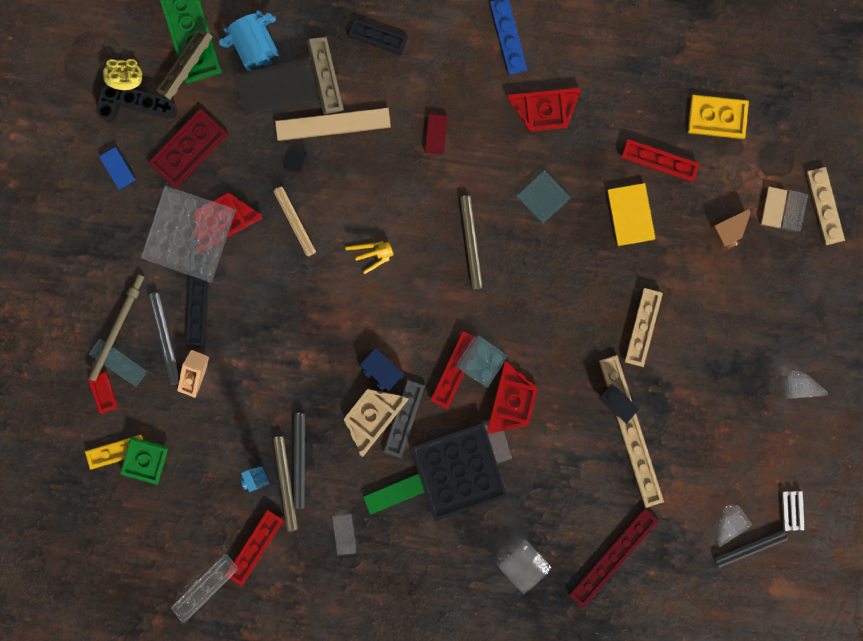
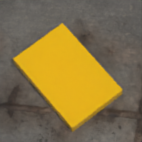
[688,95,749,139]
[607,183,656,246]

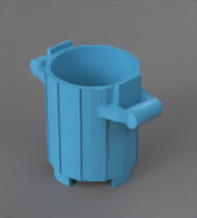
[219,11,279,72]

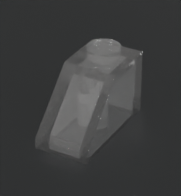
[783,371,828,399]
[715,504,752,547]

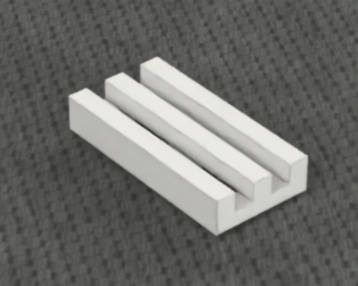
[782,491,804,531]

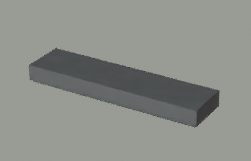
[383,379,425,458]

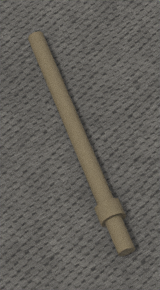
[88,274,145,381]

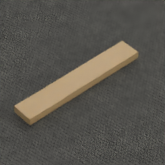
[275,108,391,141]

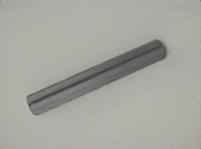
[714,530,788,568]

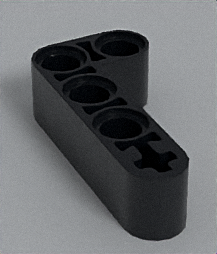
[96,84,177,122]

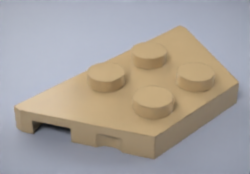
[344,389,409,457]

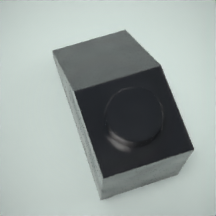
[597,384,639,424]

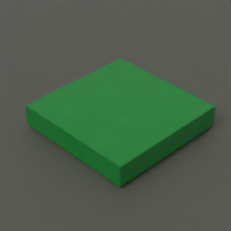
[120,437,169,485]

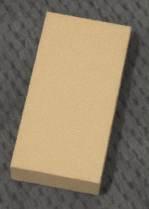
[760,187,787,228]

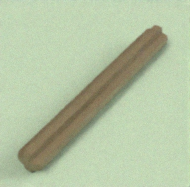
[460,195,482,289]
[273,436,297,531]

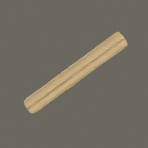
[274,186,316,256]

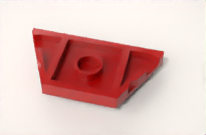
[508,87,581,132]
[195,193,263,253]
[487,361,538,434]

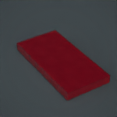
[148,108,229,189]

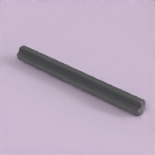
[148,292,180,385]
[294,413,305,509]

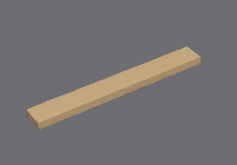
[598,355,664,508]

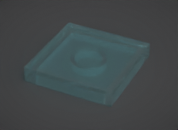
[517,170,571,224]

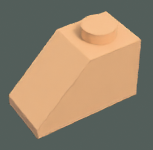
[177,350,209,397]

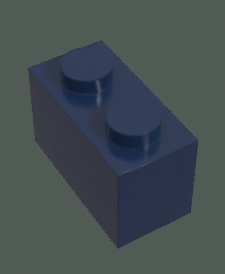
[360,348,404,391]

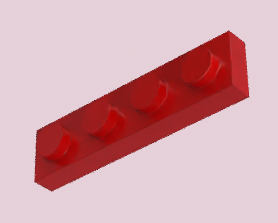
[621,139,700,183]
[431,331,480,409]
[226,510,284,586]

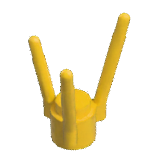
[345,241,393,274]

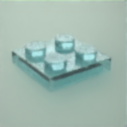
[456,335,508,388]

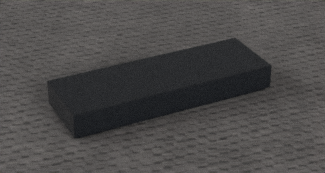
[348,18,408,56]

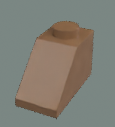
[711,209,751,249]

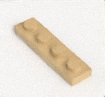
[806,167,845,246]
[624,288,663,367]

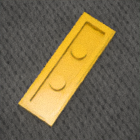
[85,435,143,470]

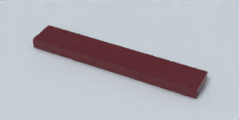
[568,507,659,608]

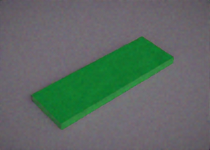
[160,0,223,84]

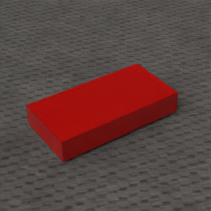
[88,371,119,414]

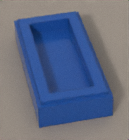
[99,147,136,190]

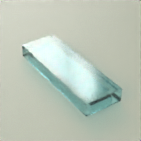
[89,338,148,387]

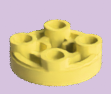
[103,59,142,90]

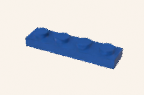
[490,0,527,75]

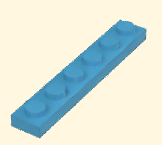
[240,466,270,492]

